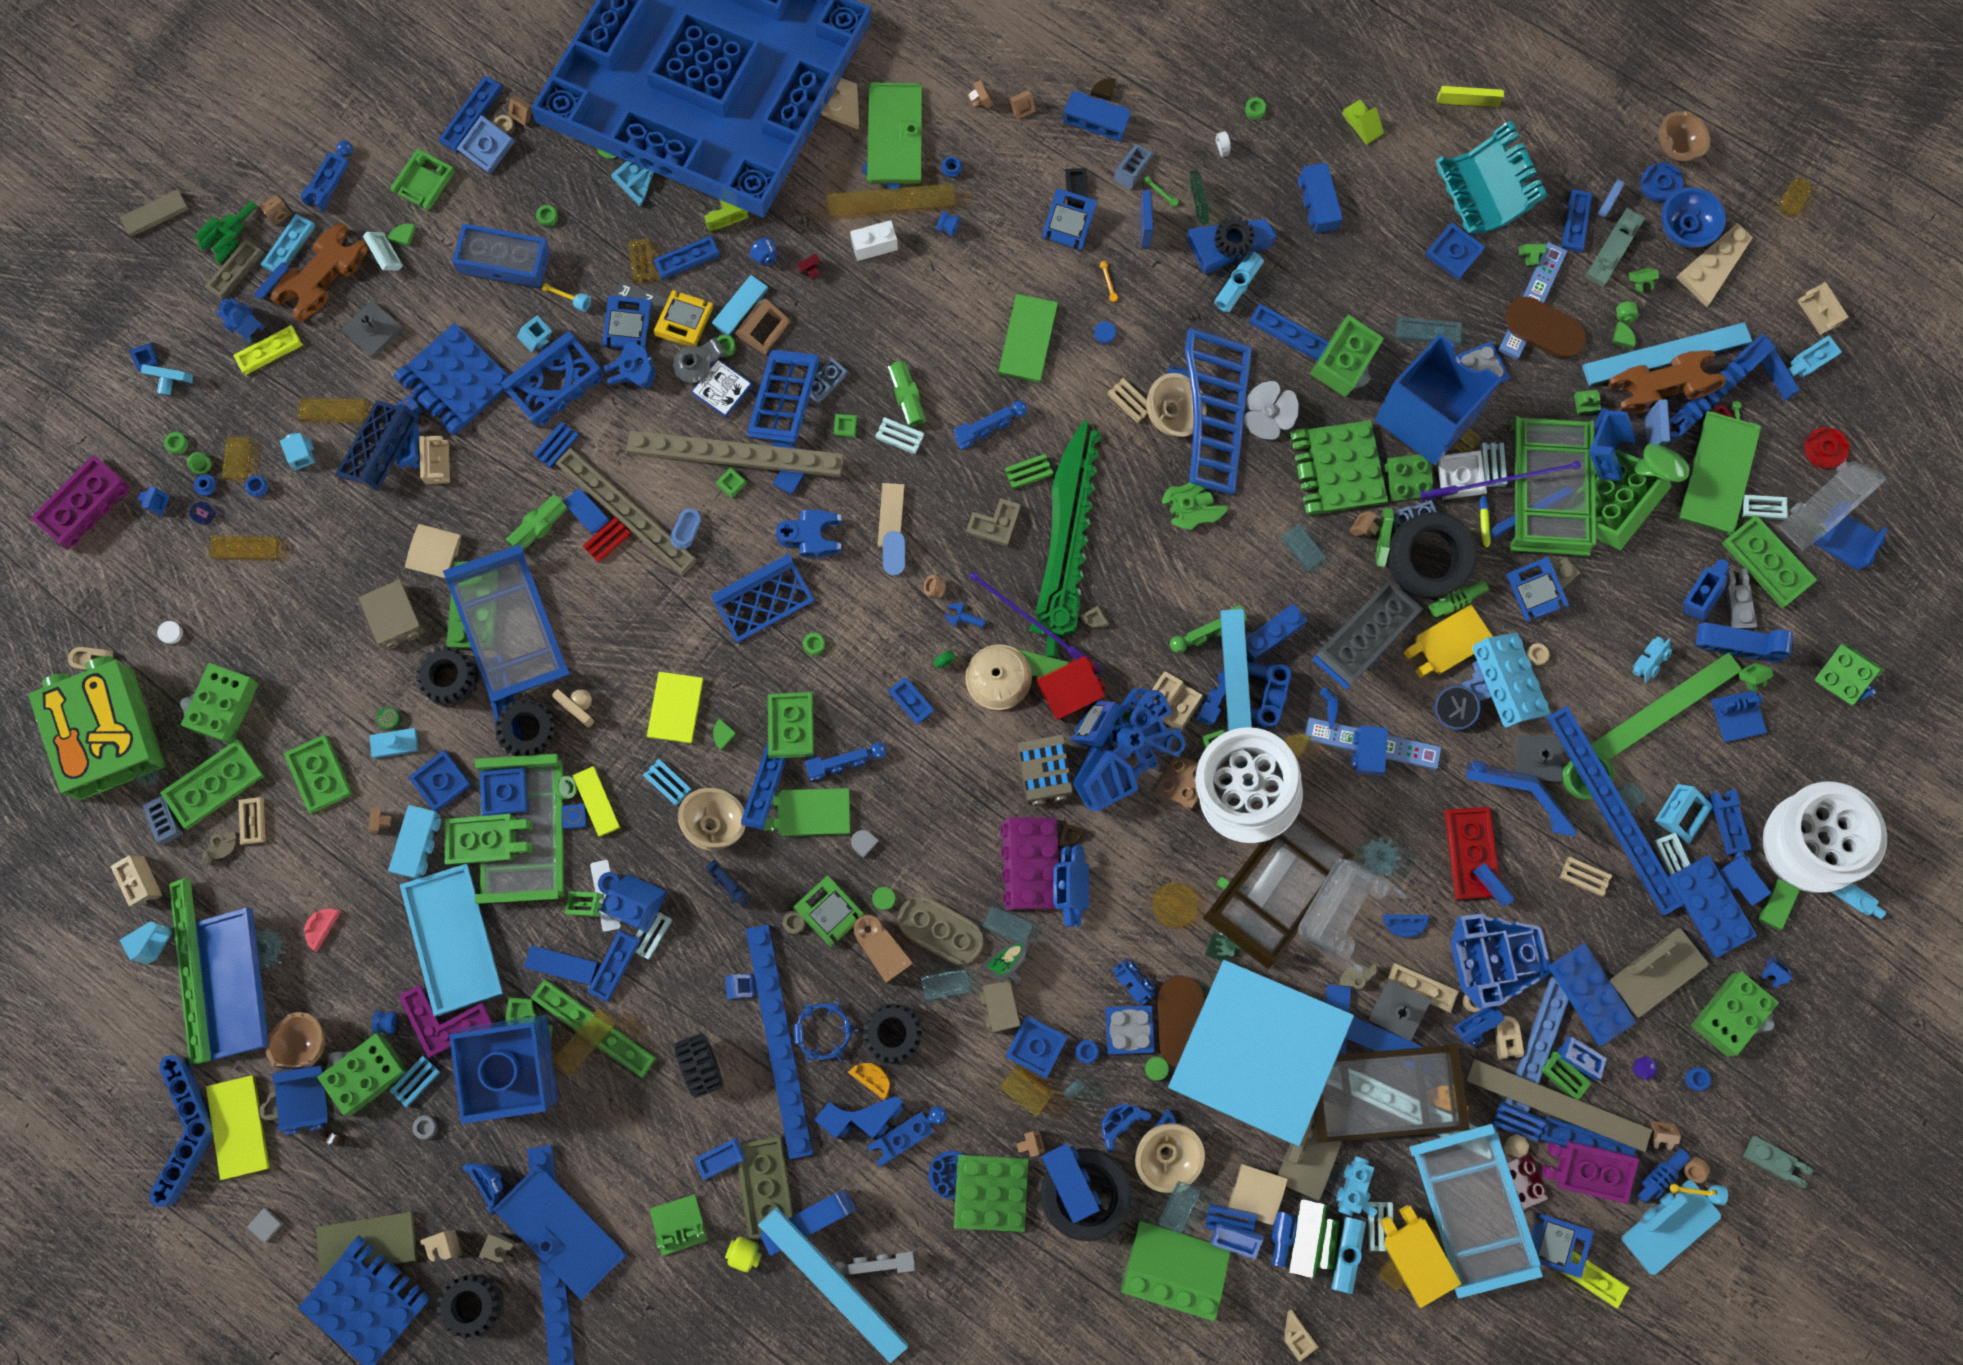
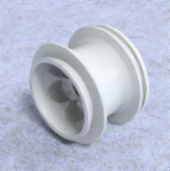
[1196,728,1303,843]
[1763,782,1887,893]

